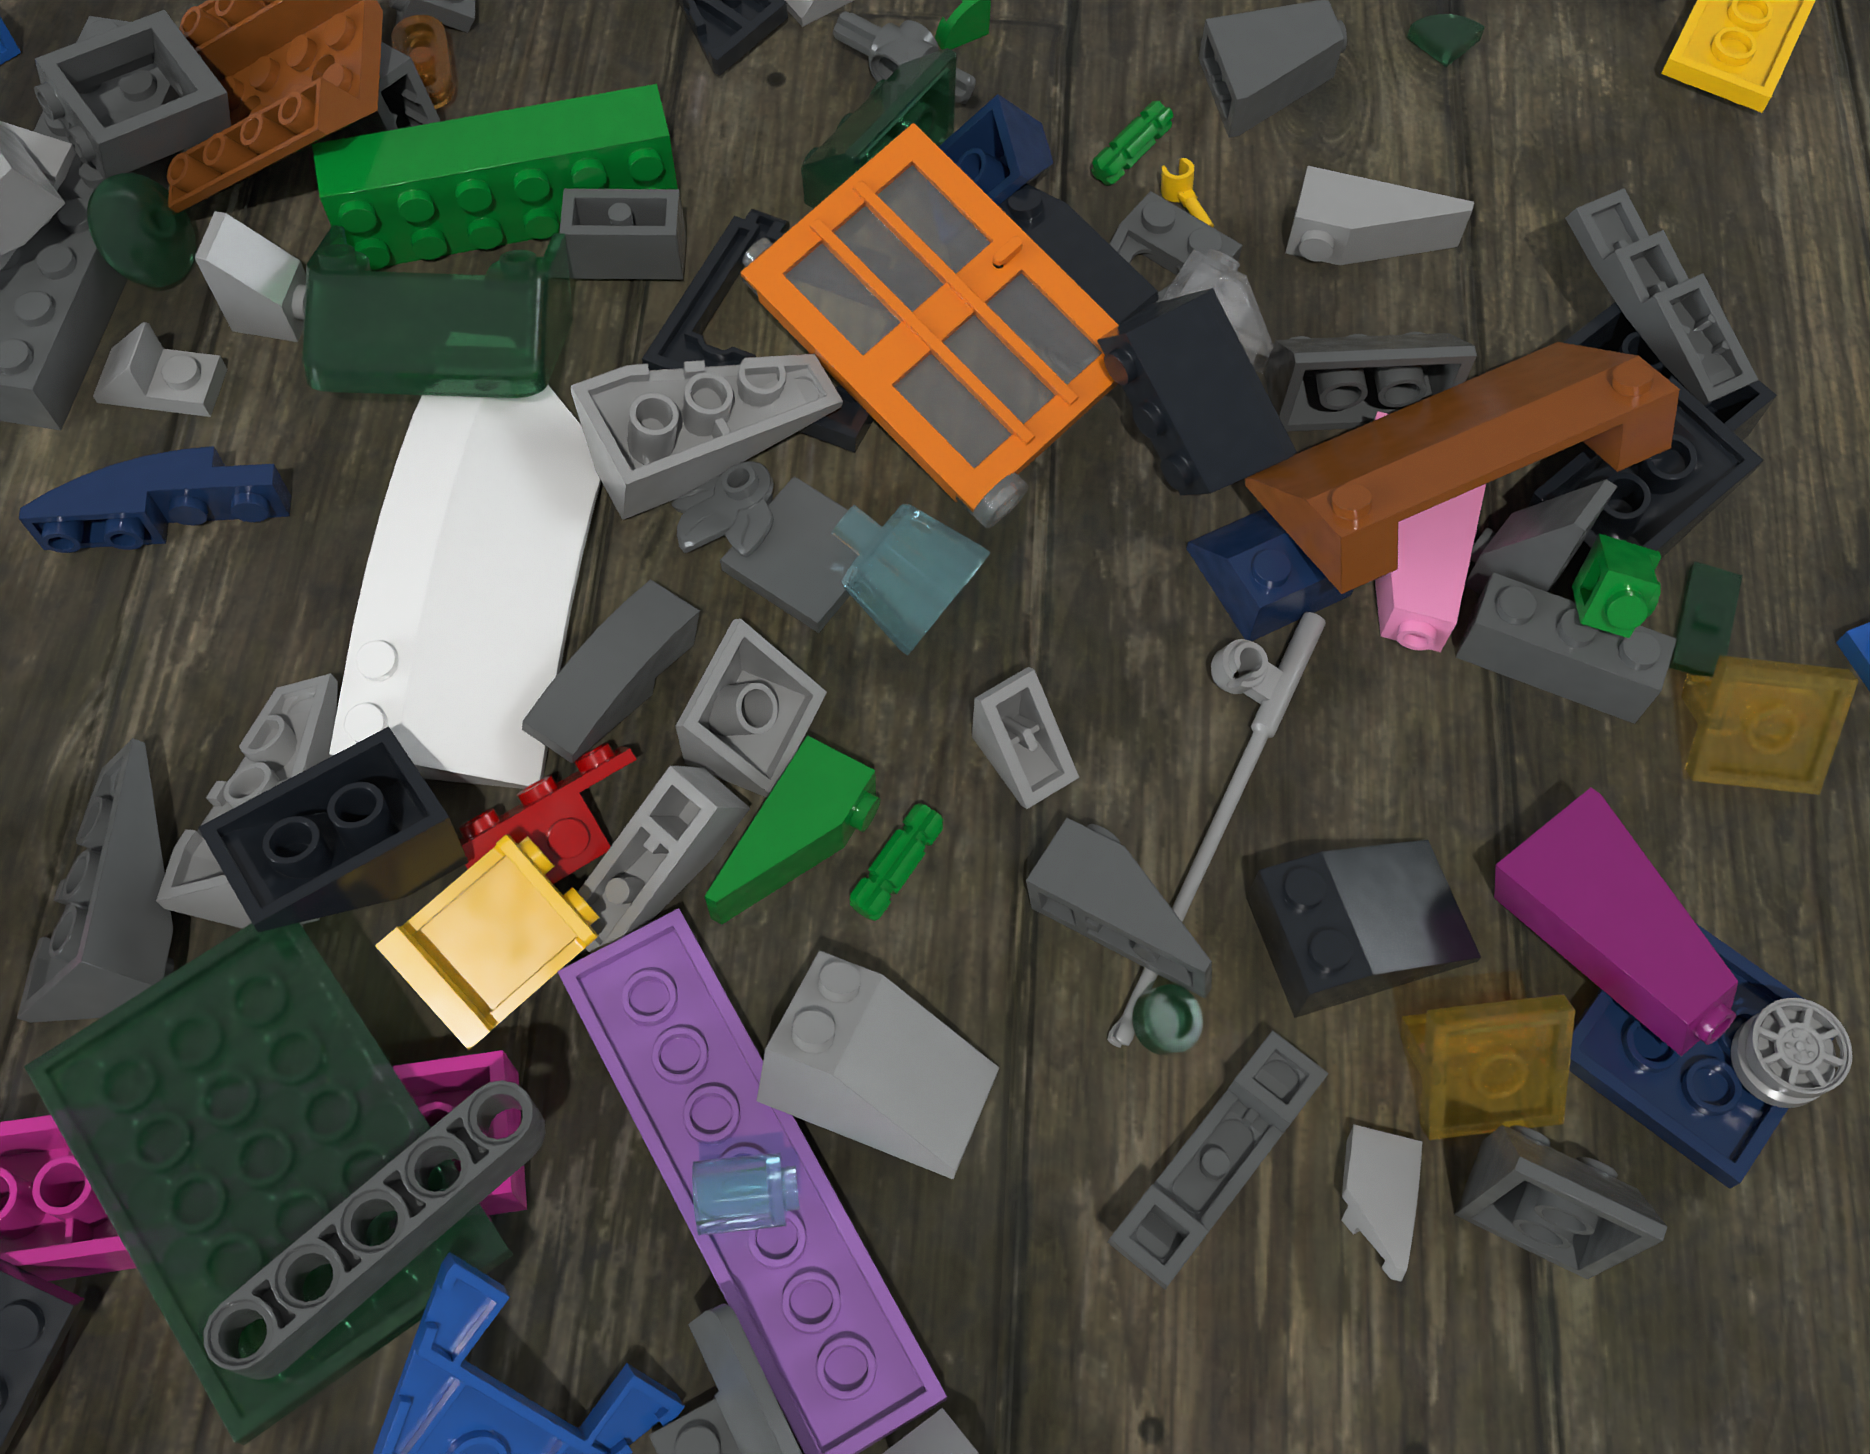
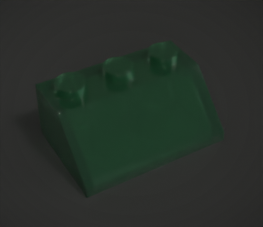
[801,48,957,235]

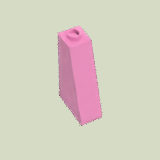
[1374,411,1486,653]

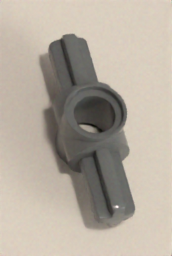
[833,11,976,104]

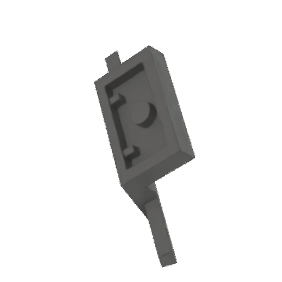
[649,1304,802,1454]

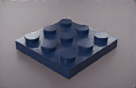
[1552,923,1834,1189]

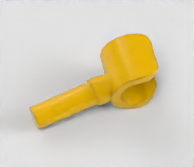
[1161,158,1214,228]

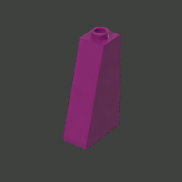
[1494,787,1738,1056]

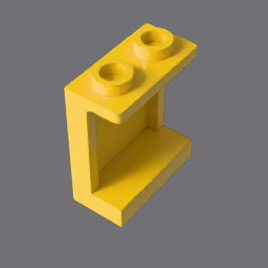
[375,834,600,1050]

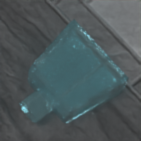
[831,504,990,656]

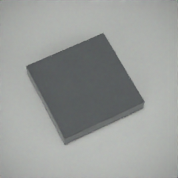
[720,476,891,633]

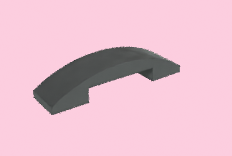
[1107,1030,1329,1290]

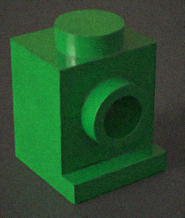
[1572,534,1661,638]

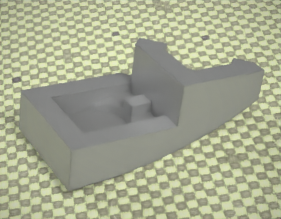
[1341,1125,1422,1282]

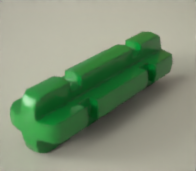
[1091,101,1174,186]
[849,803,943,921]

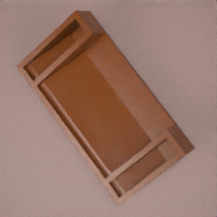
[1245,342,1680,594]

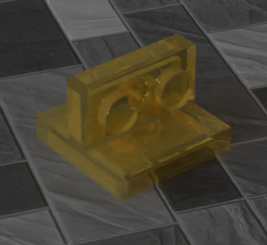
[1681,655,1859,795]
[1401,994,1575,1140]

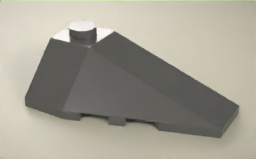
[17,738,174,1023]

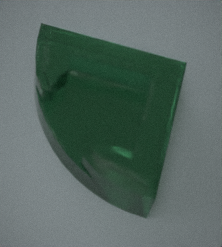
[1407,14,1485,67]

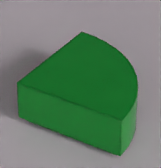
[935,0,991,53]

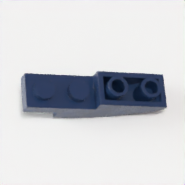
[19,446,291,553]

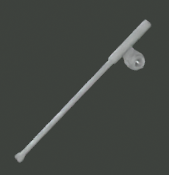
[1107,612,1326,1048]

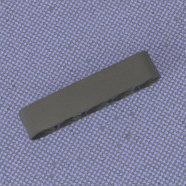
[204,1080,546,1380]

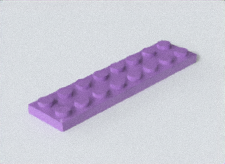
[557,908,947,1454]

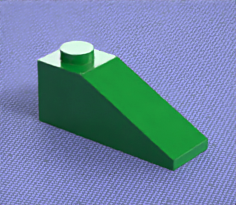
[704,735,881,925]

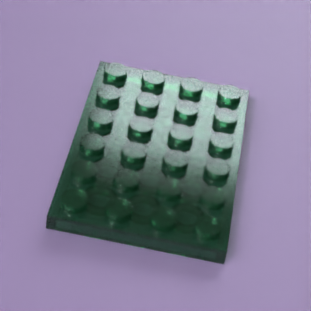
[24,922,514,1445]

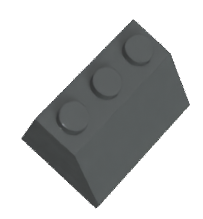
[1265,332,1477,431]

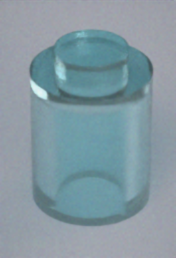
[692,1152,800,1236]

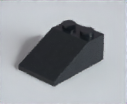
[946,183,1159,366]
[1528,377,1764,582]
[198,726,469,932]
[1246,840,1481,1018]

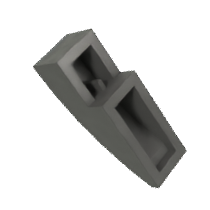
[522,579,700,763]

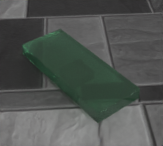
[1669,561,1743,682]

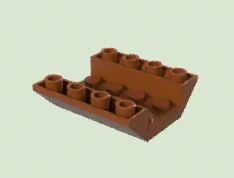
[167,0,383,213]

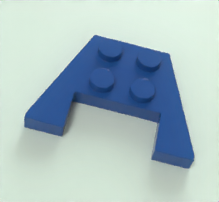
[373,1252,685,1454]

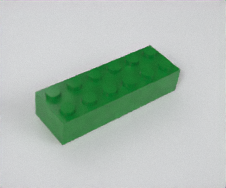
[312,84,678,273]

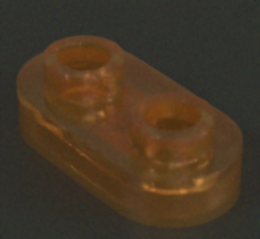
[391,15,455,110]

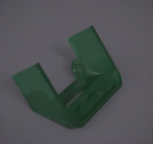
[302,225,573,398]

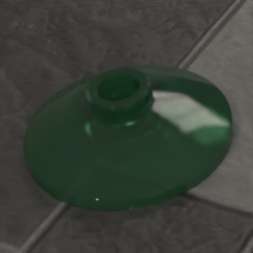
[87,173,196,287]

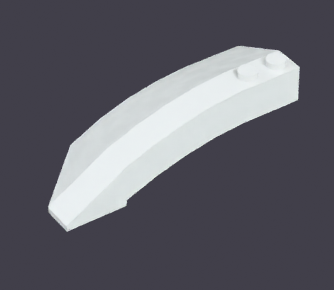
[329,333,601,789]

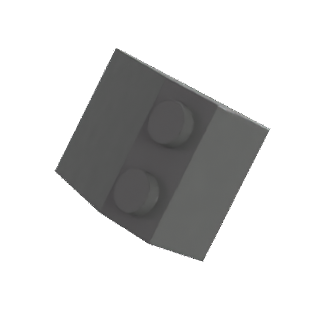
[1455,1125,1667,1279]

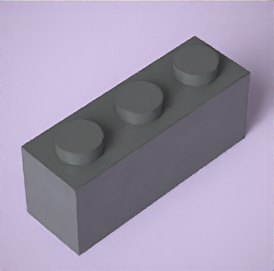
[1456,572,1677,724]

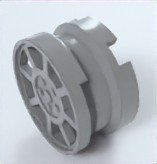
[1731,998,1852,1108]

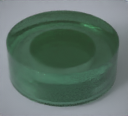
[1132,984,1203,1055]

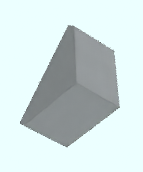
[972,667,1079,809]

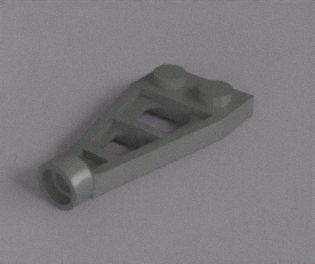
[1049,191,1243,380]

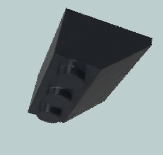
[1097,288,1297,496]

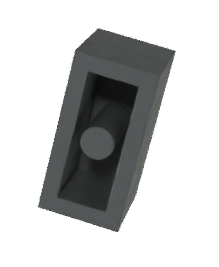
[559,189,686,280]

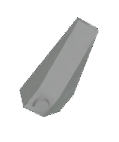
[571,354,843,520]
[156,673,338,933]

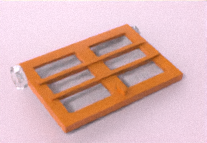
[740,122,1119,529]

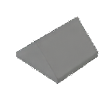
[675,619,827,797]

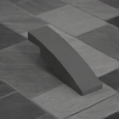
[1565,188,1758,405]

